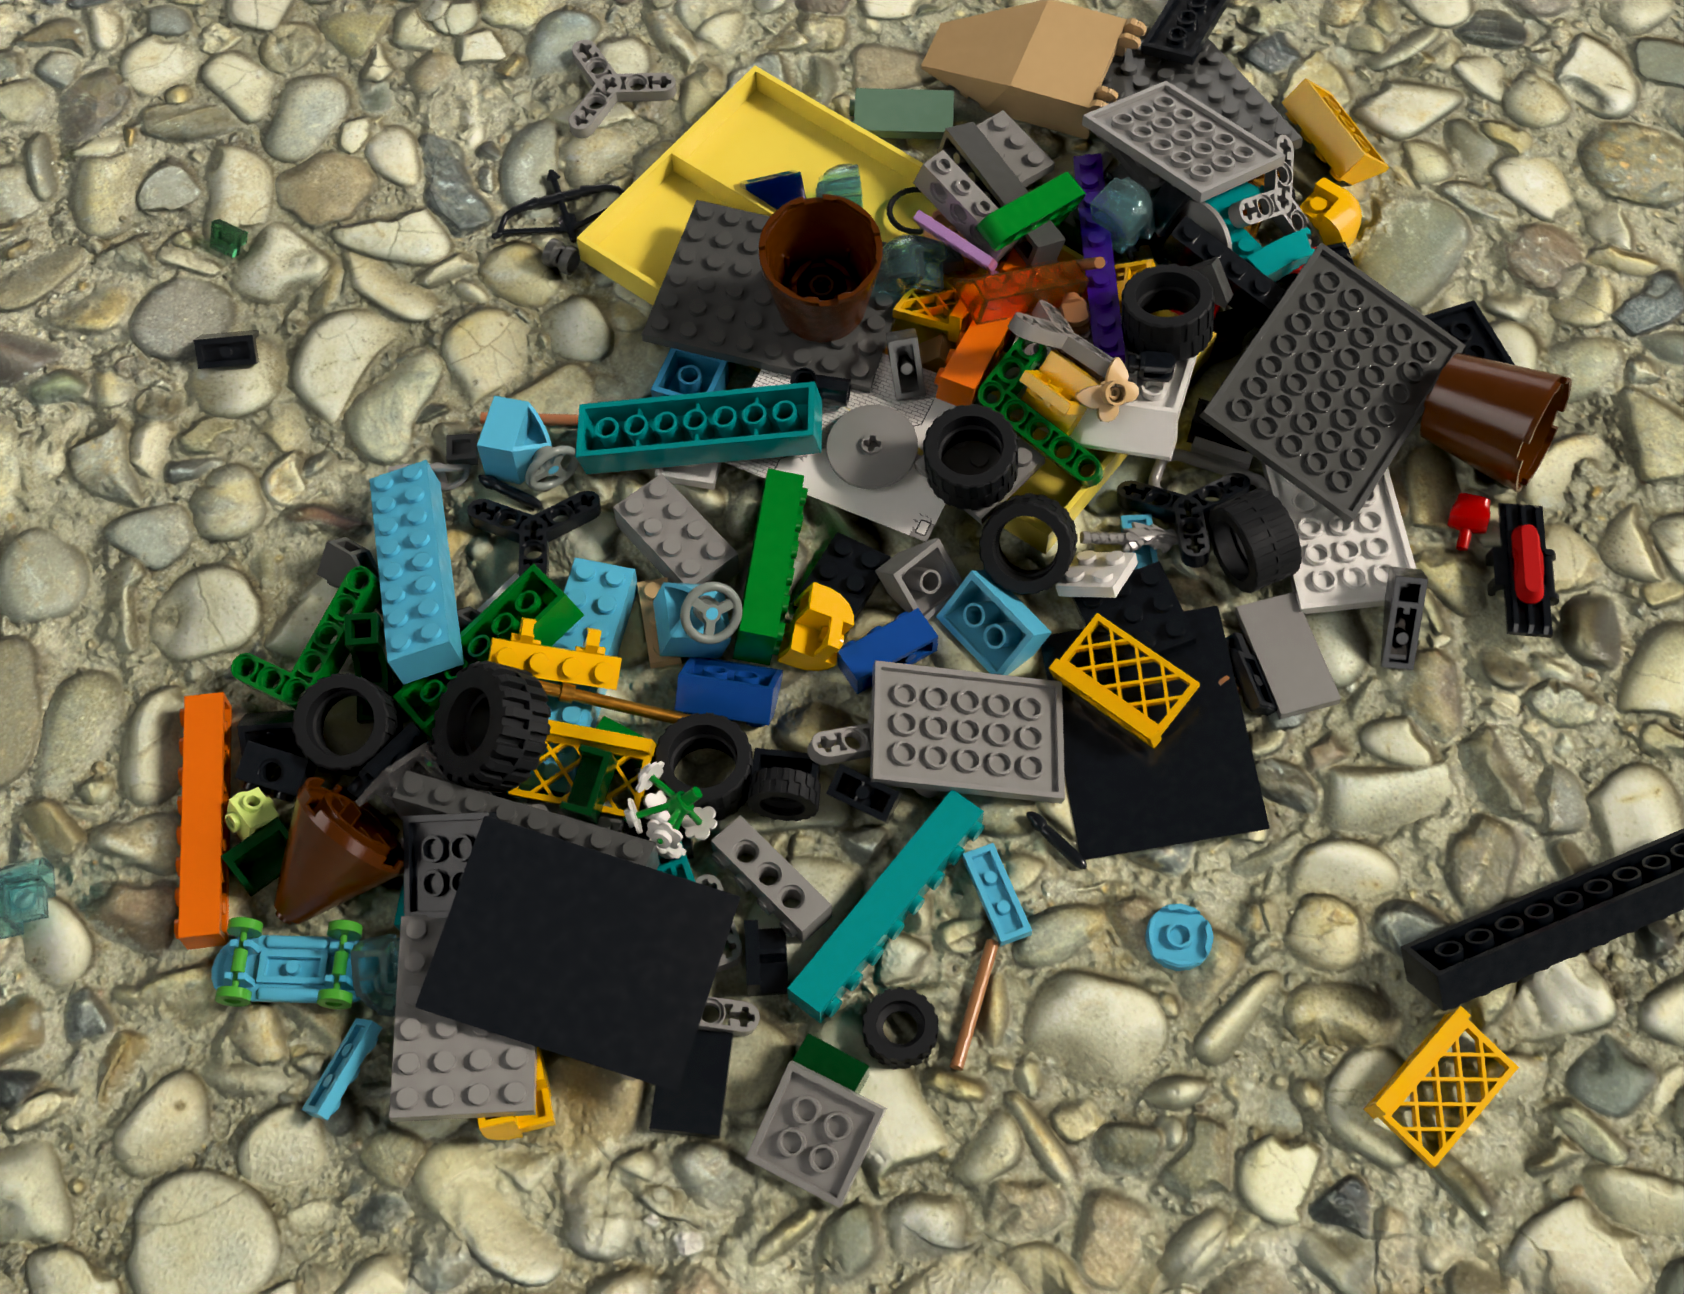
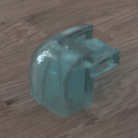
[815,163,863,208]
[1090,176,1155,254]
[875,234,949,298]
[0,857,56,939]
[350,934,400,1017]

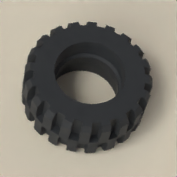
[432,661,551,793]

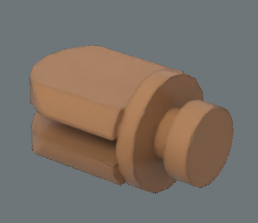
[1059,292,1091,336]

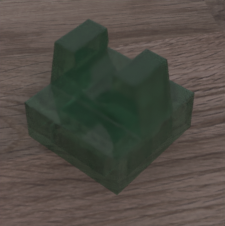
[209,219,248,258]

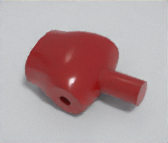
[1447,493,1491,551]

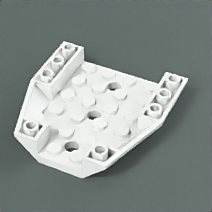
[1006,316,1204,461]

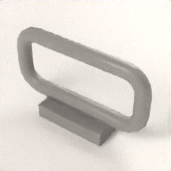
[1148,436,1271,503]

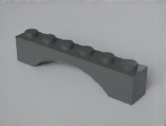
[317,537,481,632]

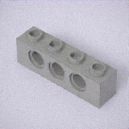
[913,150,1019,262]
[711,815,832,943]

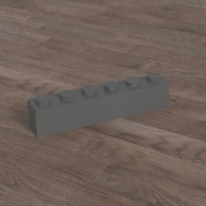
[938,122,1066,268]

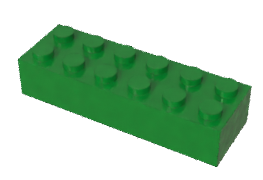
[732,468,808,666]
[393,564,584,741]

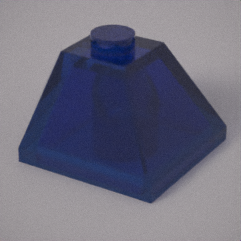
[739,170,806,210]

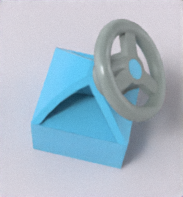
[477,396,579,491]
[653,582,742,658]

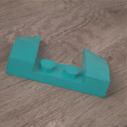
[1190,182,1315,282]

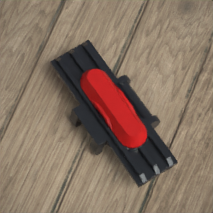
[1485,503,1559,638]

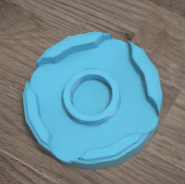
[1145,904,1214,971]

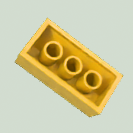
[1281,78,1390,185]

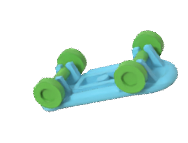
[211,917,380,1009]

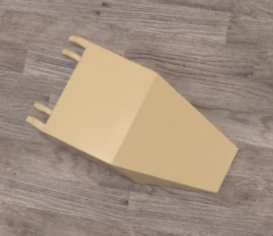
[921,0,1147,139]

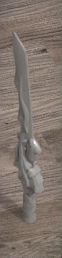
[1080,522,1211,553]

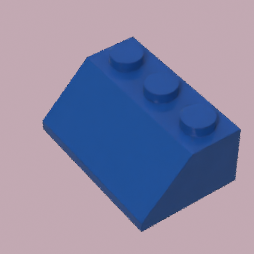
[675,657,783,727]

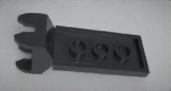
[1141,0,1235,65]

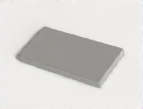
[1234,592,1341,719]

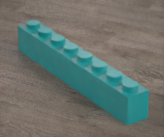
[787,790,984,1023]

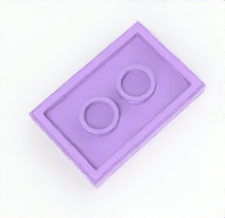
[913,209,999,273]

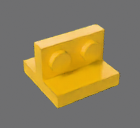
[1019,350,1101,436]

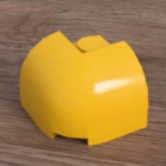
[1300,177,1362,247]
[777,582,854,671]
[477,1047,556,1140]

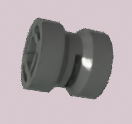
[542,238,580,275]

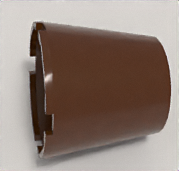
[759,194,883,342]
[1420,353,1572,492]

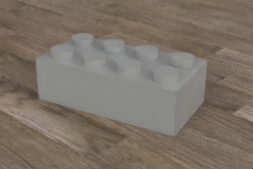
[613,473,740,584]

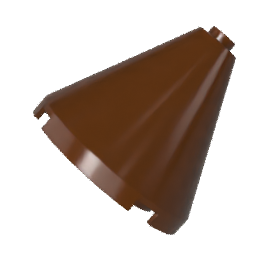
[274,777,404,925]

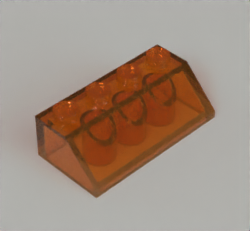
[951,259,1089,325]

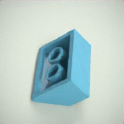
[936,570,1052,675]

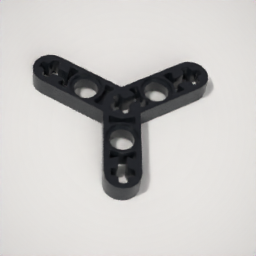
[1117,473,1250,568]
[467,491,601,578]

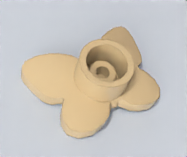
[1075,357,1139,422]

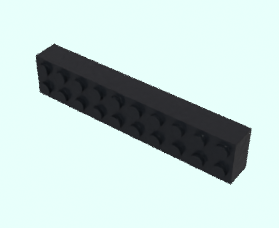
[1400,828,1684,1011]

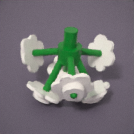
[624,761,717,859]

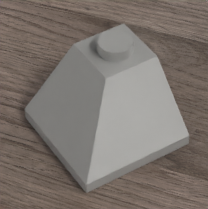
[875,538,963,621]

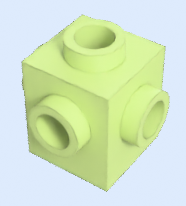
[225,787,279,841]

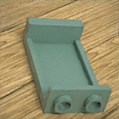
[849,88,954,140]

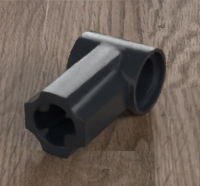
[790,367,851,407]

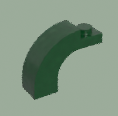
[344,612,394,724]

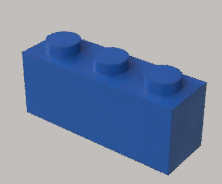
[837,608,938,694]

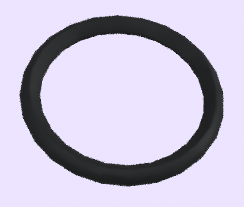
[887,187,923,234]

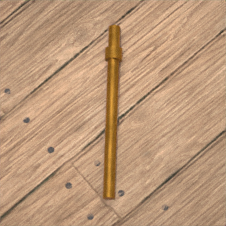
[538,680,690,724]

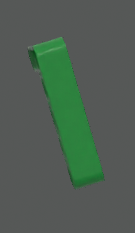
[976,171,1086,252]
[977,337,1104,487]
[231,566,381,710]

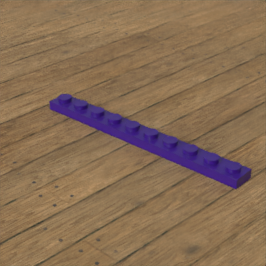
[1073,153,1126,363]

